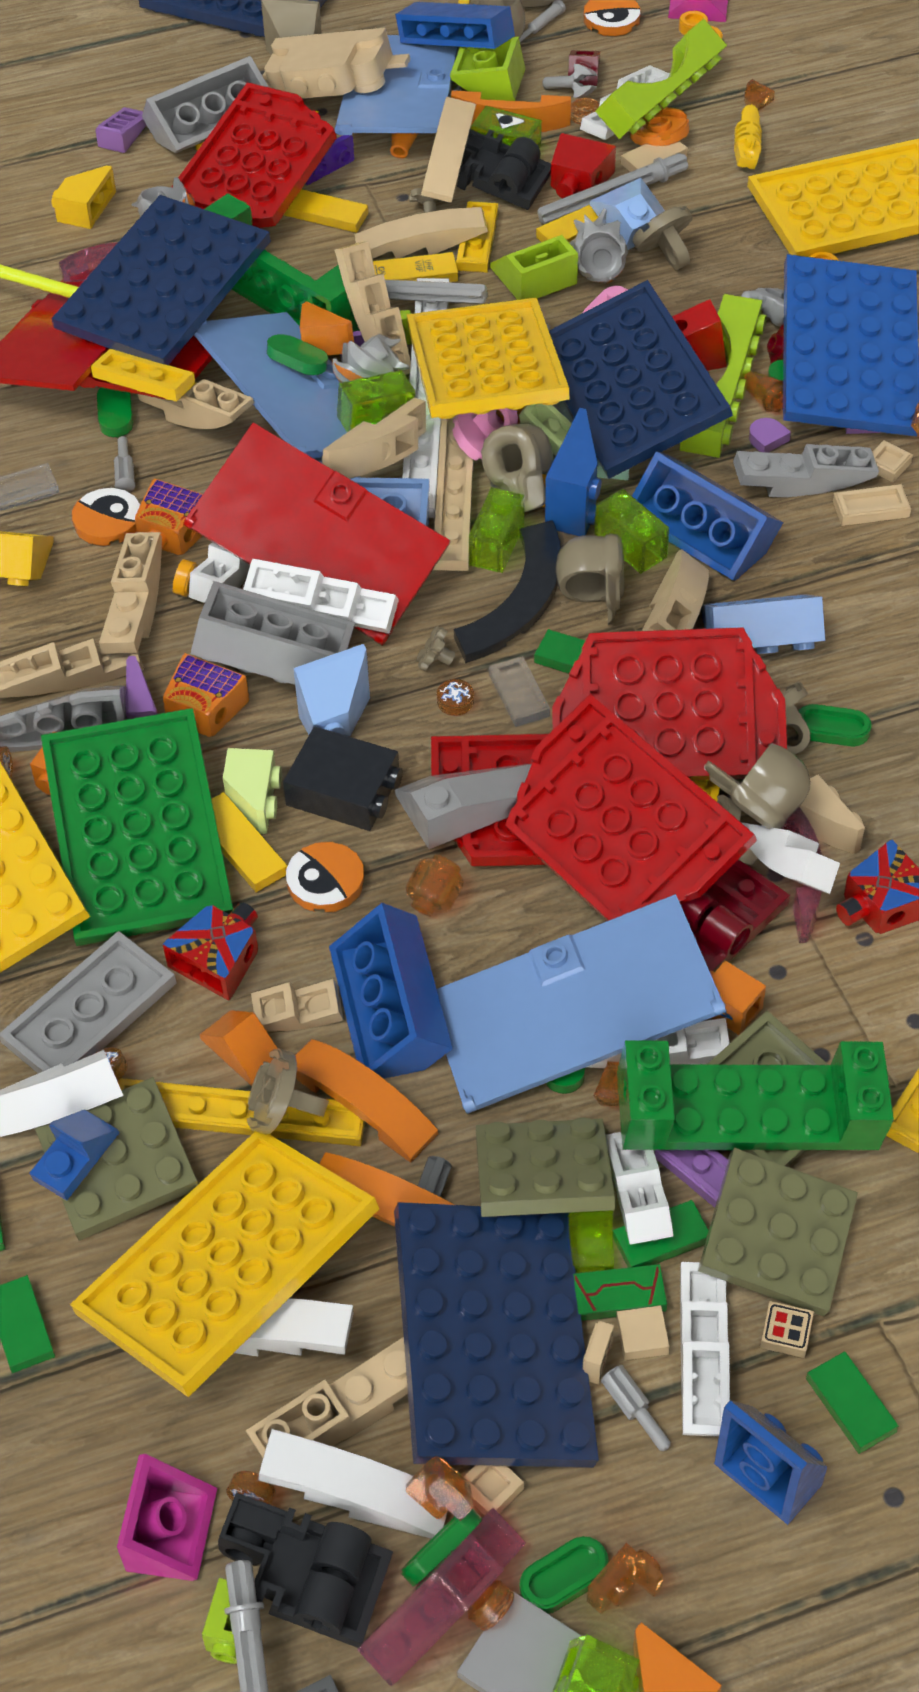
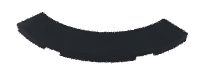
[453,520,561,663]

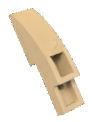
[138,379,254,429]
[322,397,426,479]
[99,532,162,654]
[642,549,709,631]
[787,775,865,854]
[246,1337,408,1458]

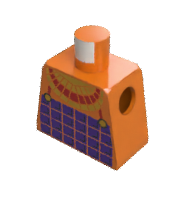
[135,478,203,555]
[163,653,249,737]

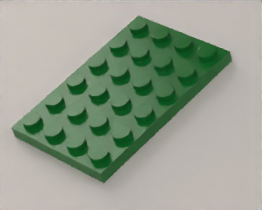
[41,708,233,946]

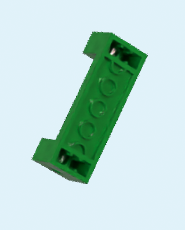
[204,193,360,332]
[617,1040,894,1150]

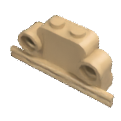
[262,28,411,98]

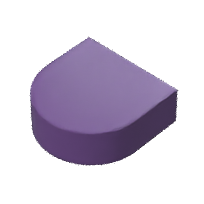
[749,418,791,453]

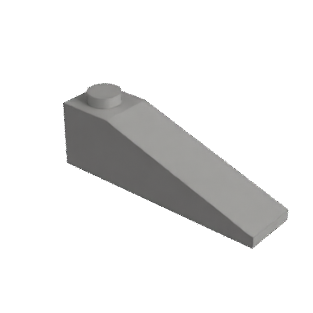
[0,685,127,753]
[395,764,532,849]

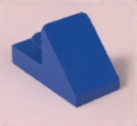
[29,1109,119,1201]

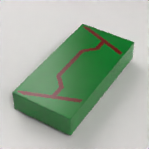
[573,1264,667,1321]

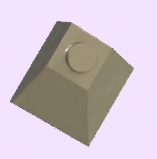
[261,0,322,55]

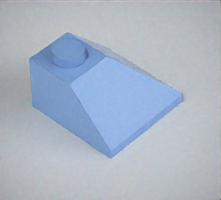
[589,178,665,250]
[293,644,370,736]

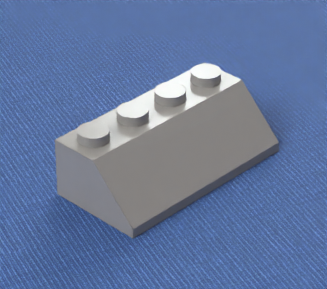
[142,56,269,153]
[190,581,355,685]

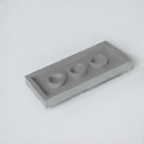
[0,931,177,1073]

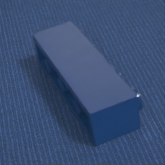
[395,2,515,49]

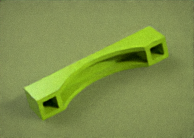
[595,19,727,139]
[680,294,767,458]

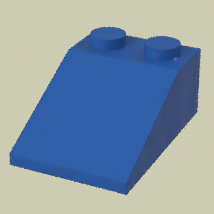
[545,408,602,536]
[714,1400,828,1525]

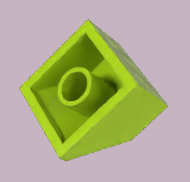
[450,37,526,101]

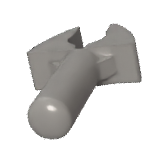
[543,64,597,99]

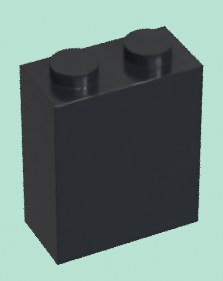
[283,726,403,831]

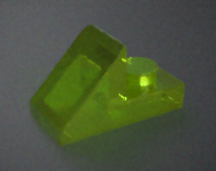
[568,1210,614,1273]

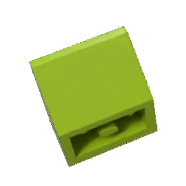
[490,235,578,300]

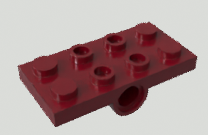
[680,860,790,972]

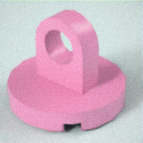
[452,408,518,461]

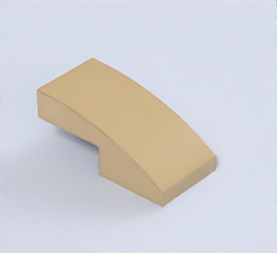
[251,979,344,1032]

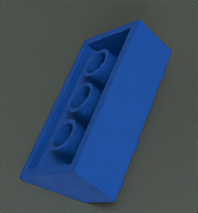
[623,451,784,581]
[329,903,453,1079]

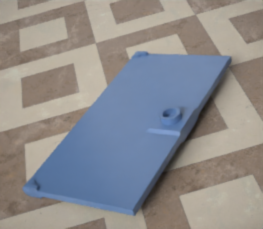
[335,35,458,135]
[194,312,383,459]
[437,894,727,1114]

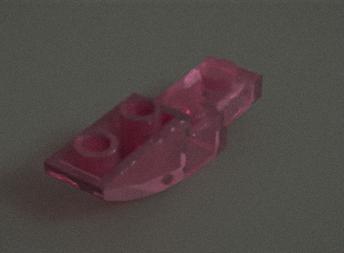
[357,1508,526,1686]

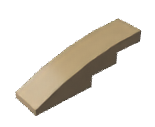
[421,97,476,203]
[354,207,488,259]
[335,241,411,378]
[0,638,144,698]

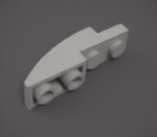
[733,444,879,497]

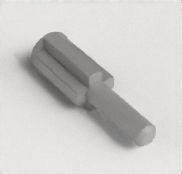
[114,436,135,492]
[601,1365,671,1451]

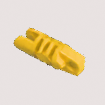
[734,104,762,169]

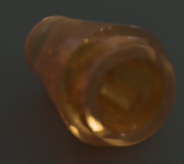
[744,371,783,412]

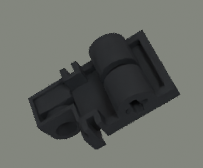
[457,129,551,210]
[218,1492,393,1648]

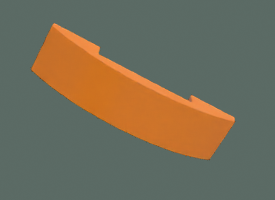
[451,91,571,134]
[295,1039,438,1163]
[319,1152,455,1227]

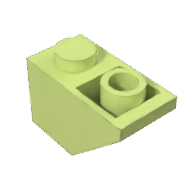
[223,748,282,834]

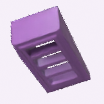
[95,107,146,153]
[126,656,157,720]

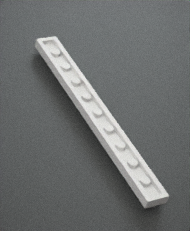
[402,278,449,518]

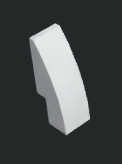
[189,542,250,603]
[741,822,840,894]
[0,1050,123,1137]
[606,1132,673,1245]

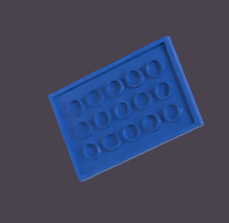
[783,254,919,437]

